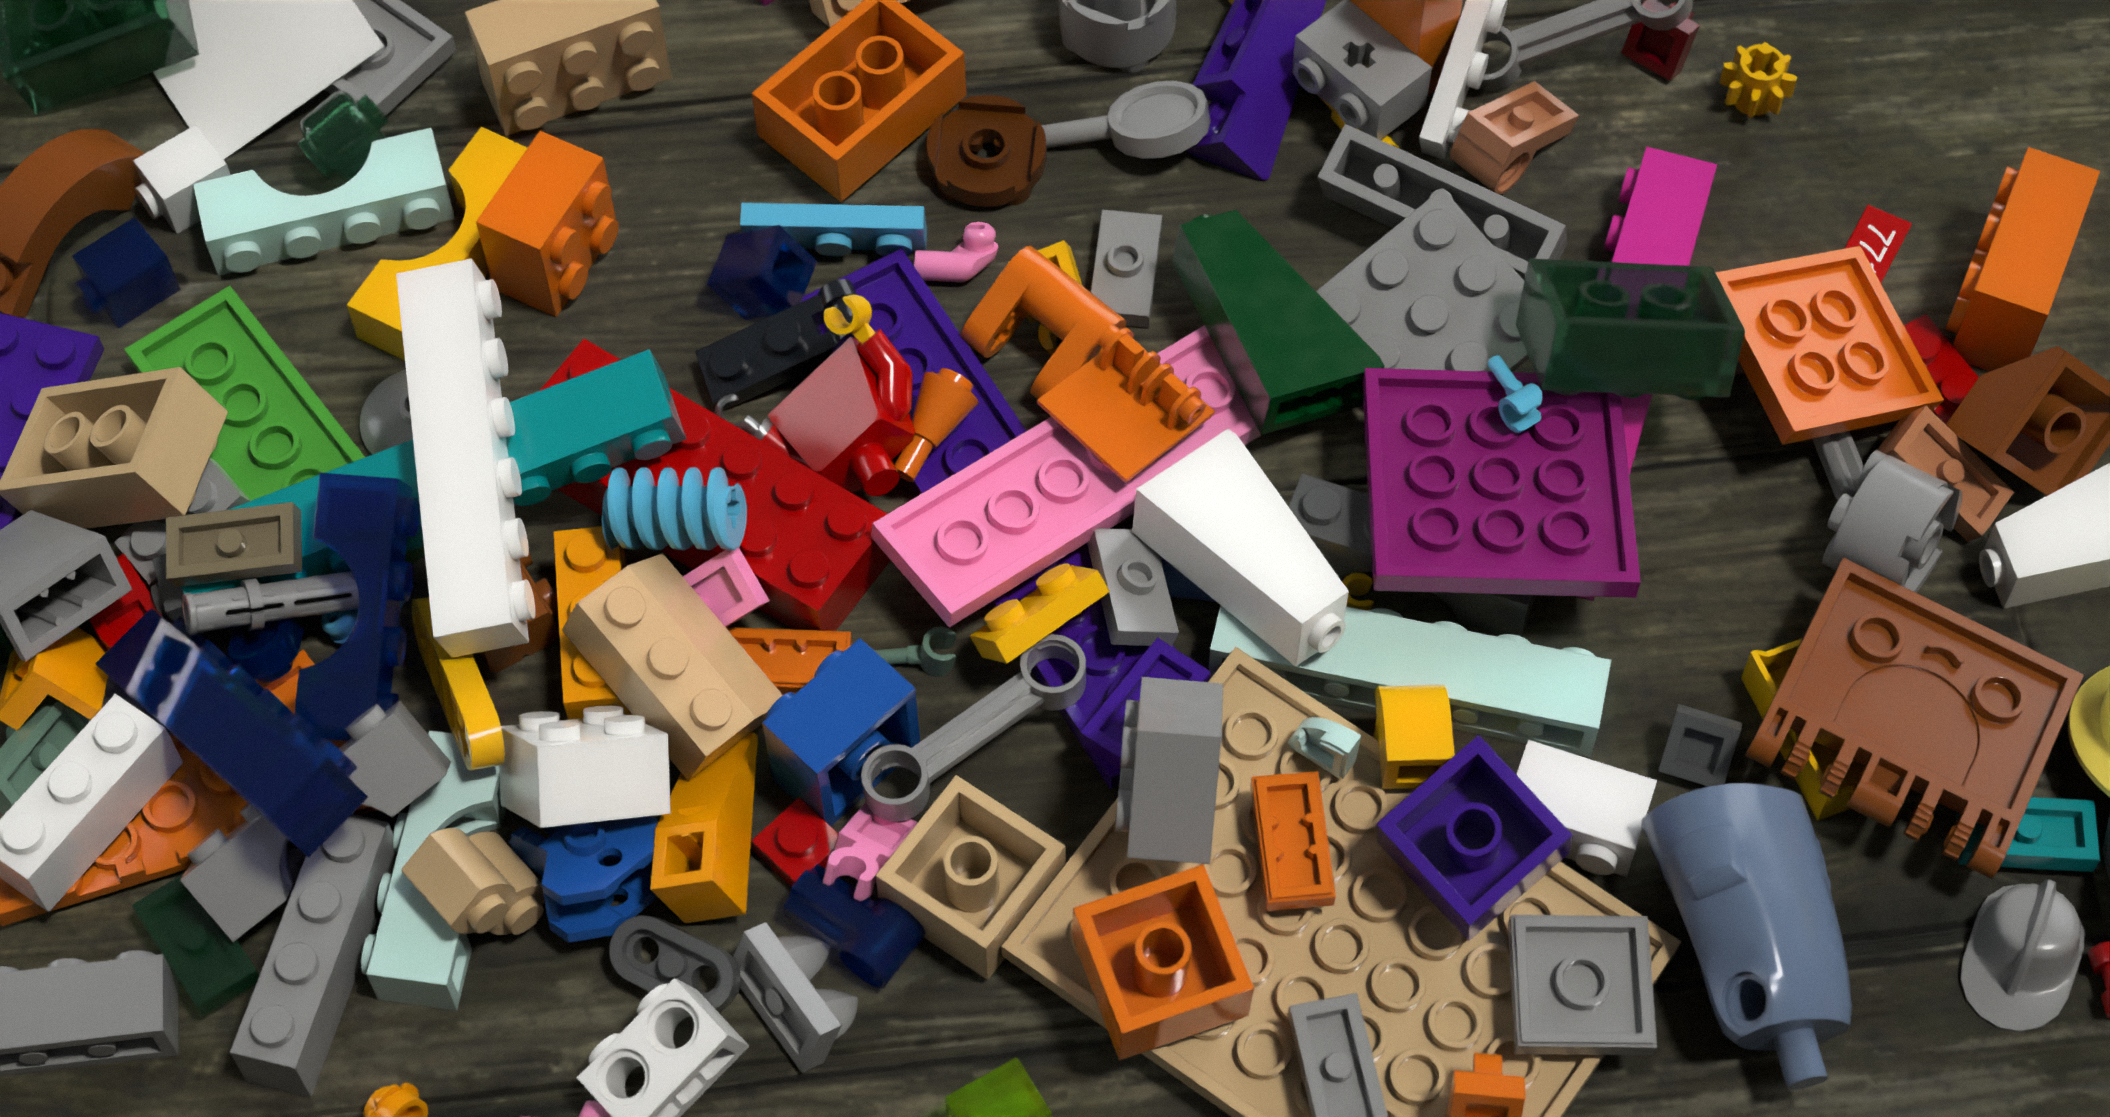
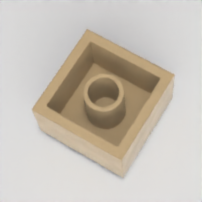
[876,775,1066,980]

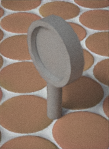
[1041,81,1211,159]

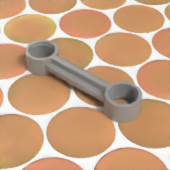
[1479,0,1693,91]
[861,634,1086,822]

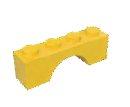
[347,127,527,361]

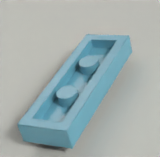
[740,203,927,256]

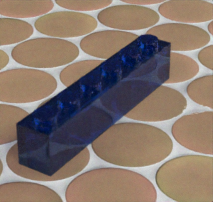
[95,608,368,858]

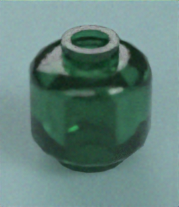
[297,91,390,180]

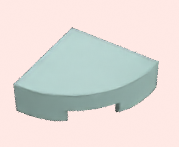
[1288,717,1361,779]

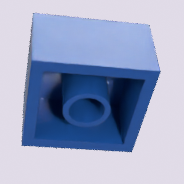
[762,638,920,826]

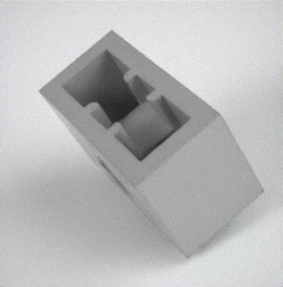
[1292,0,1432,140]

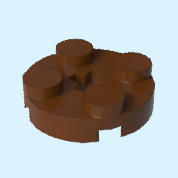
[927,95,1047,207]

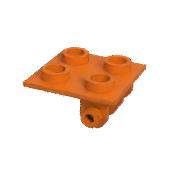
[1037,325,1215,483]

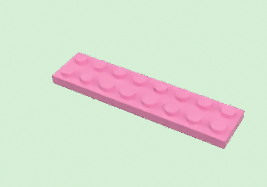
[871,325,1261,627]

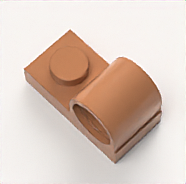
[1450,81,1579,195]
[1877,406,2014,542]

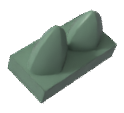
[0,694,91,816]

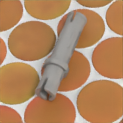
[182,565,387,635]

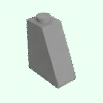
[0,510,133,661]

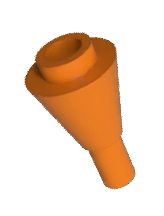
[894,368,979,482]

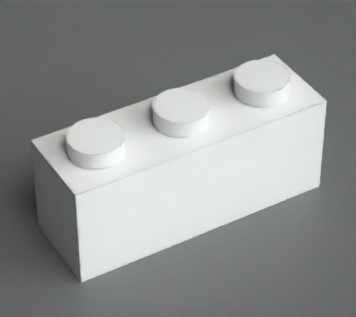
[0,694,183,912]

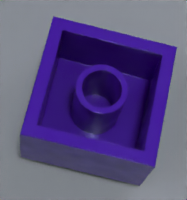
[1376,735,1573,942]

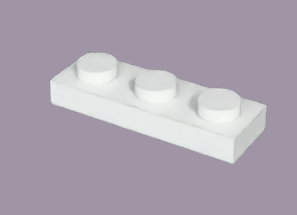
[1419,0,1508,159]

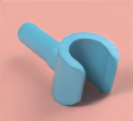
[1487,355,1542,433]

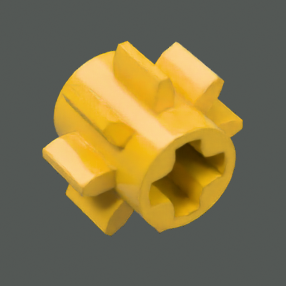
[1719,42,1797,118]

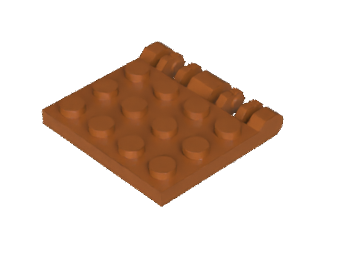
[1745,557,2084,879]

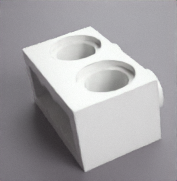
[577,978,749,1117]

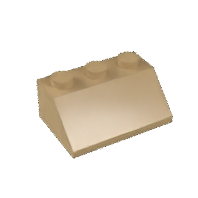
[562,553,783,781]

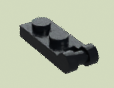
[695,279,857,411]

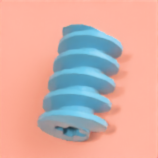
[602,467,747,550]

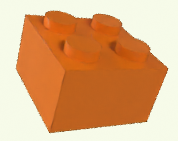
[476,131,619,317]
[1072,864,1254,1060]

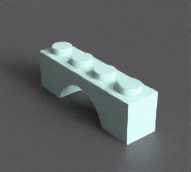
[193,128,455,276]
[361,731,506,1011]

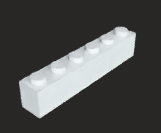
[396,259,536,657]

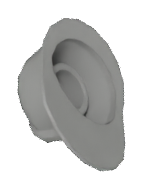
[1960,879,2084,1032]

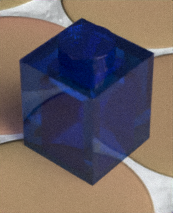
[72,217,181,328]
[707,225,818,320]

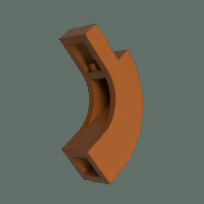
[0,129,145,317]

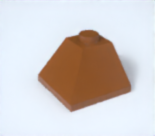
[1946,346,2110,496]

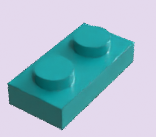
[1955,797,2100,872]

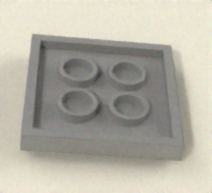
[1316,188,1563,372]

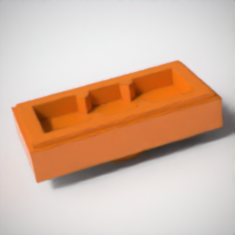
[726,627,853,695]
[1250,771,1336,911]

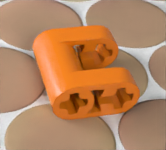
[961,246,1127,399]

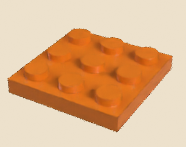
[1701,246,1944,445]

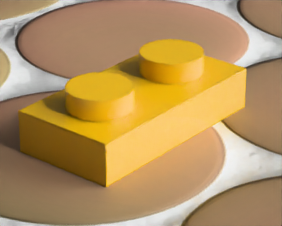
[970,563,1110,664]

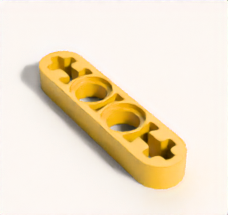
[412,597,505,771]

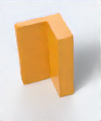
[0,627,112,731]

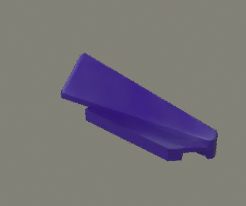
[1186,0,1326,180]

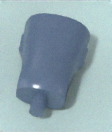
[1641,783,1852,1090]

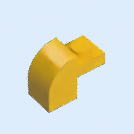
[1373,684,1455,789]

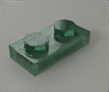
[132,873,259,1017]

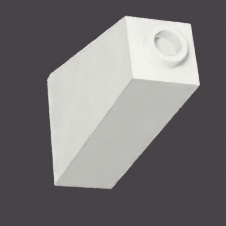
[1132,428,1349,667]
[1979,463,2110,609]

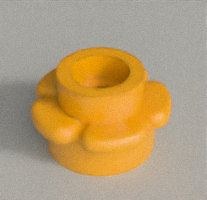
[364,1082,428,1117]

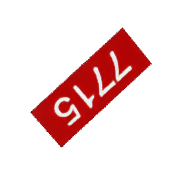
[1844,204,1913,283]

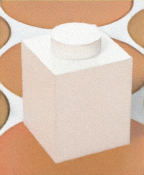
[133,125,231,234]

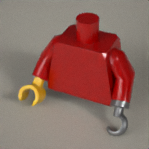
[715,294,916,496]

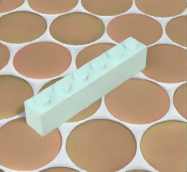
[1209,605,1611,757]

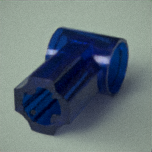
[783,864,926,988]

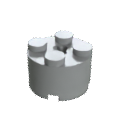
[1059,0,1176,73]
[1822,450,1963,593]

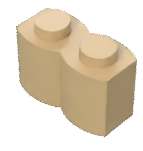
[401,828,545,935]

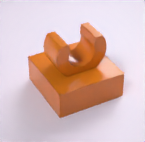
[1446,1053,1525,1117]

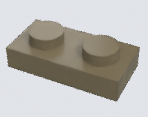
[166,502,302,587]

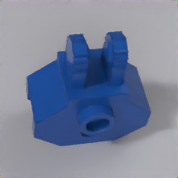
[509,816,658,942]

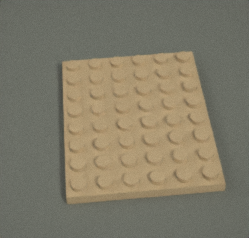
[1001,647,1682,1117]

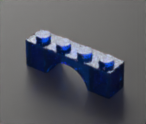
[292,473,420,744]

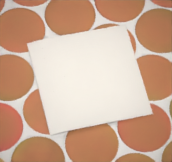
[120,0,384,160]

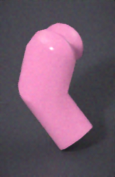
[914,222,998,283]

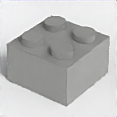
[1115,677,1223,864]

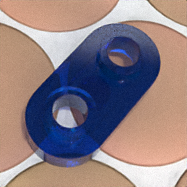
[228,616,307,683]

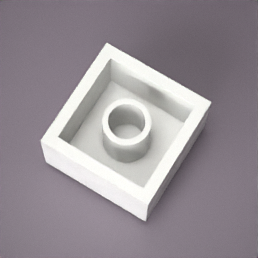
[499,706,671,828]

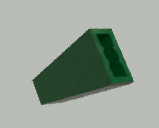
[1172,210,1385,435]

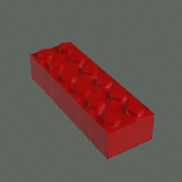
[539,339,891,631]

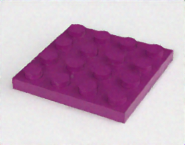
[1362,368,1641,598]

